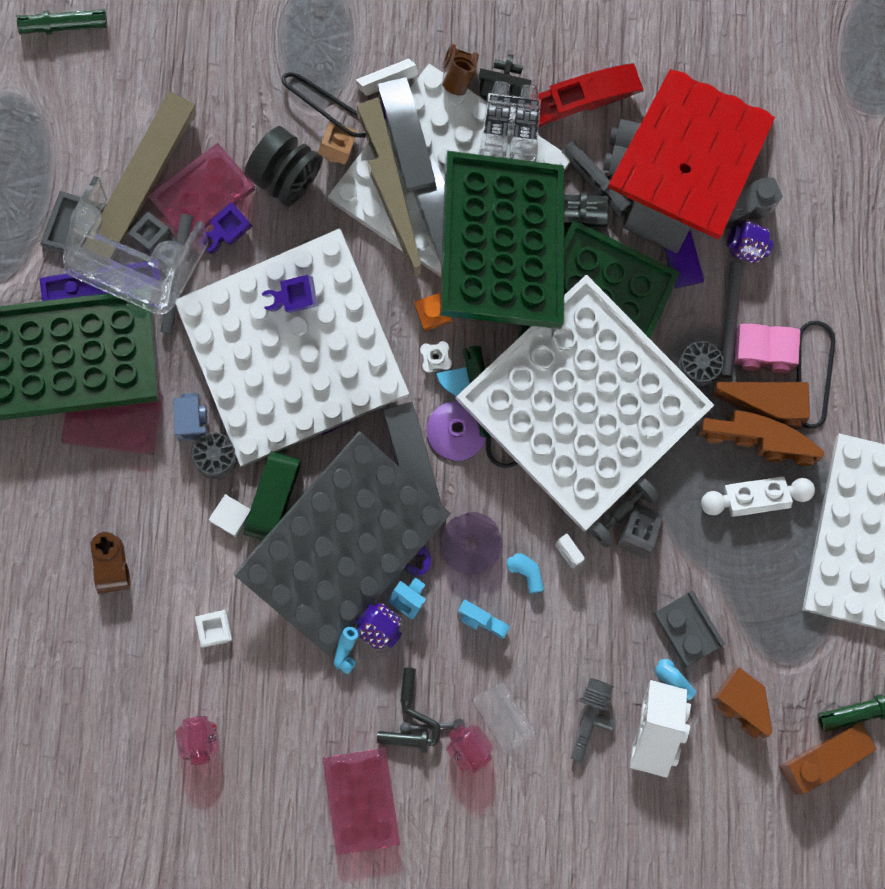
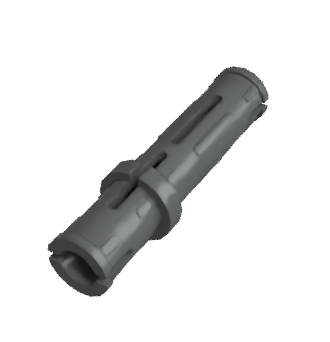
[562,141,633,217]

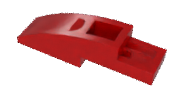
[525,63,644,128]

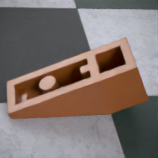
[713,382,810,429]
[779,722,877,794]

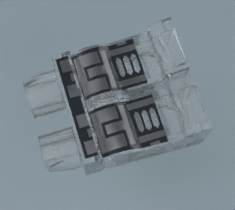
[479,81,541,162]

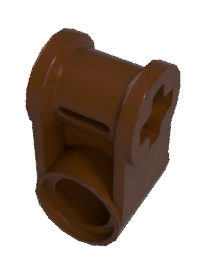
[442,43,479,96]
[91,532,131,594]

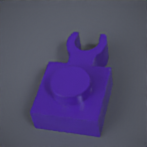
[198,202,253,254]
[262,274,318,313]

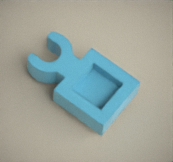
[457,599,511,639]

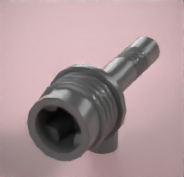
[571,678,615,762]

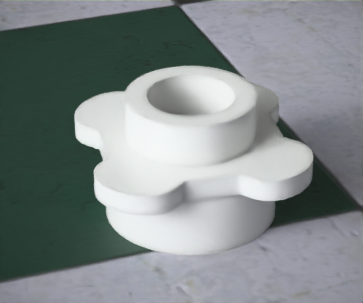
[420,341,452,373]

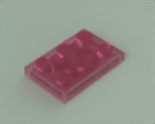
[148,143,256,241]
[61,393,163,455]
[323,748,400,855]

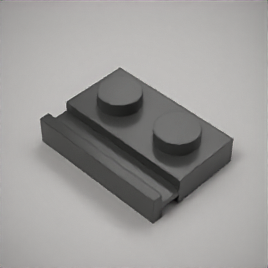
[653,590,725,668]

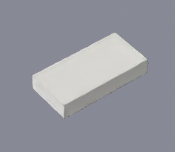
[356,59,419,96]

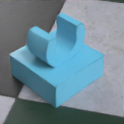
[388,578,426,620]

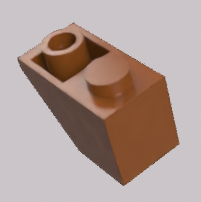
[712,667,772,739]

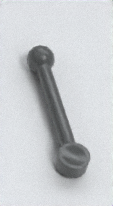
[400,719,466,734]

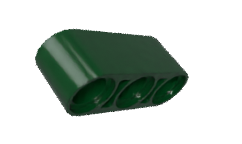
[244,451,301,541]

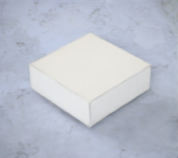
[209,494,250,537]
[555,534,585,569]
[195,610,233,648]

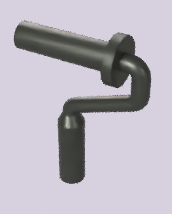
[377,668,441,753]

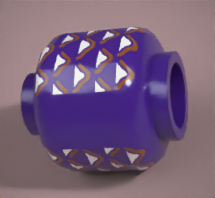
[726,221,773,264]
[355,603,402,650]

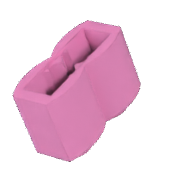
[734,324,800,374]

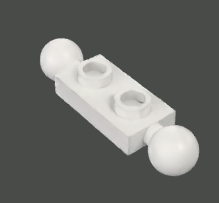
[701,476,815,517]

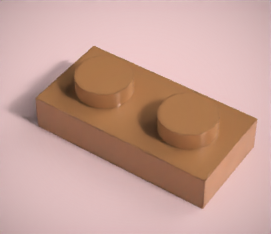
[317,121,357,164]

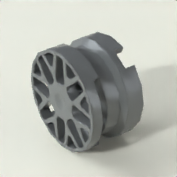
[678,341,723,388]
[192,432,237,479]

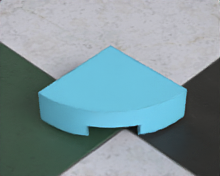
[436,367,469,397]

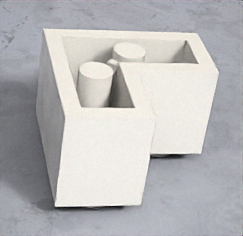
[630,680,691,778]

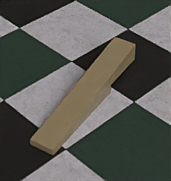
[83,91,196,263]
[357,97,421,277]

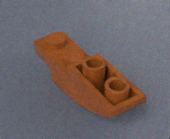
[697,410,824,466]

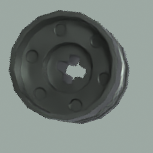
[244,126,323,206]

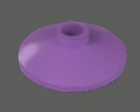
[427,401,486,461]

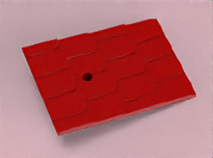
[607,69,775,253]

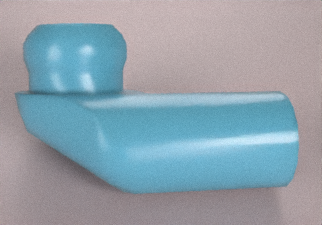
[506,553,544,594]
[334,627,358,674]
[655,659,696,701]

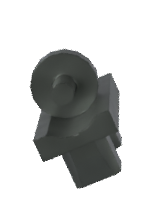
[479,54,532,105]
[564,192,608,227]

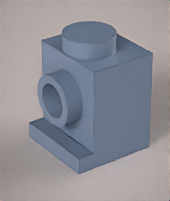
[173,393,209,441]

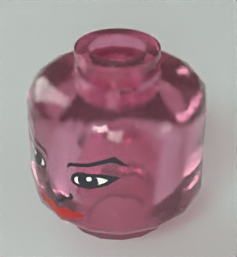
[175,716,220,765]
[446,724,493,773]

